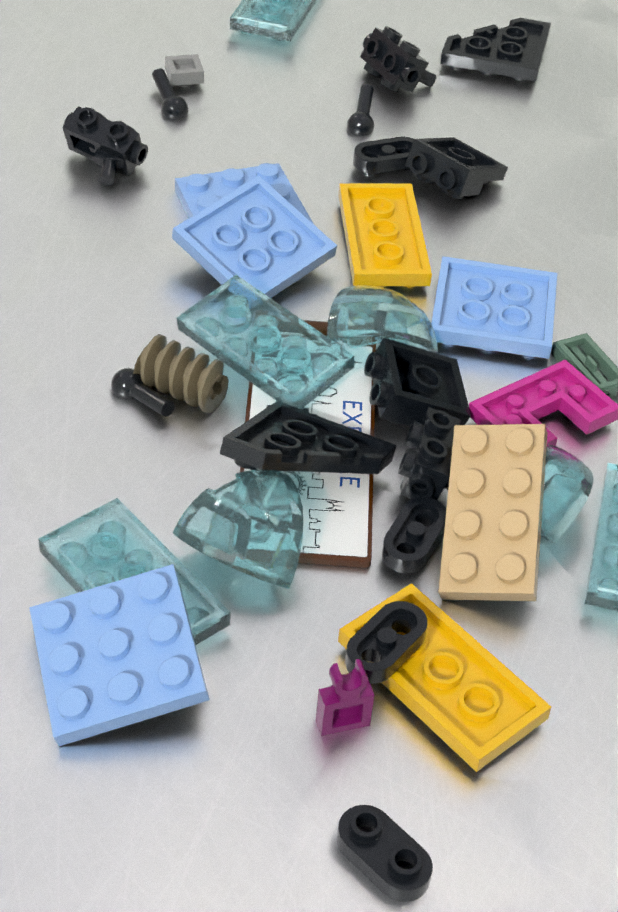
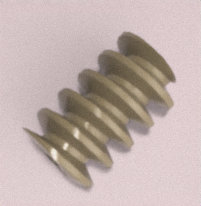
[133,334,229,414]

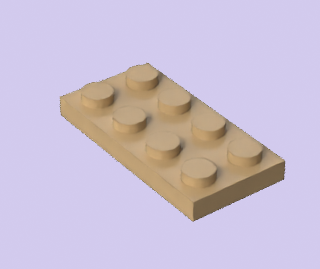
[438,424,548,601]

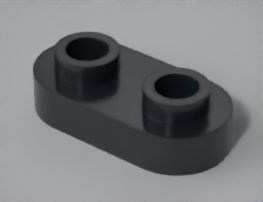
[353,137,414,175]
[382,497,446,573]
[345,601,428,684]
[337,805,433,902]

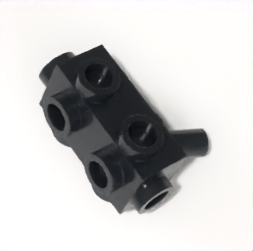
[360,26,436,93]
[62,106,148,185]
[398,407,461,500]

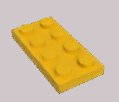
[338,183,432,288]
[338,583,551,772]

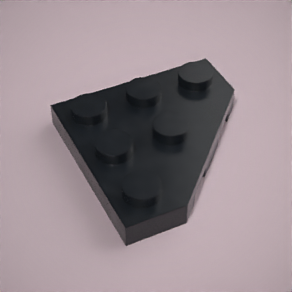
[440,18,551,81]
[220,401,397,474]

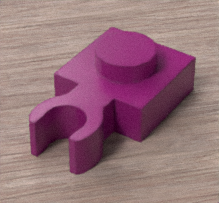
[315,659,375,736]

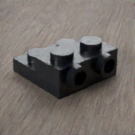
[405,137,508,199]
[364,338,471,426]

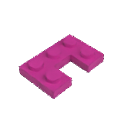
[469,360,618,454]

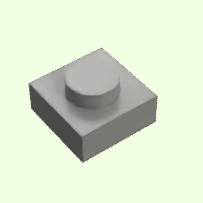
[165,54,204,87]

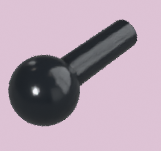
[152,68,188,119]
[347,84,374,136]
[111,368,175,417]

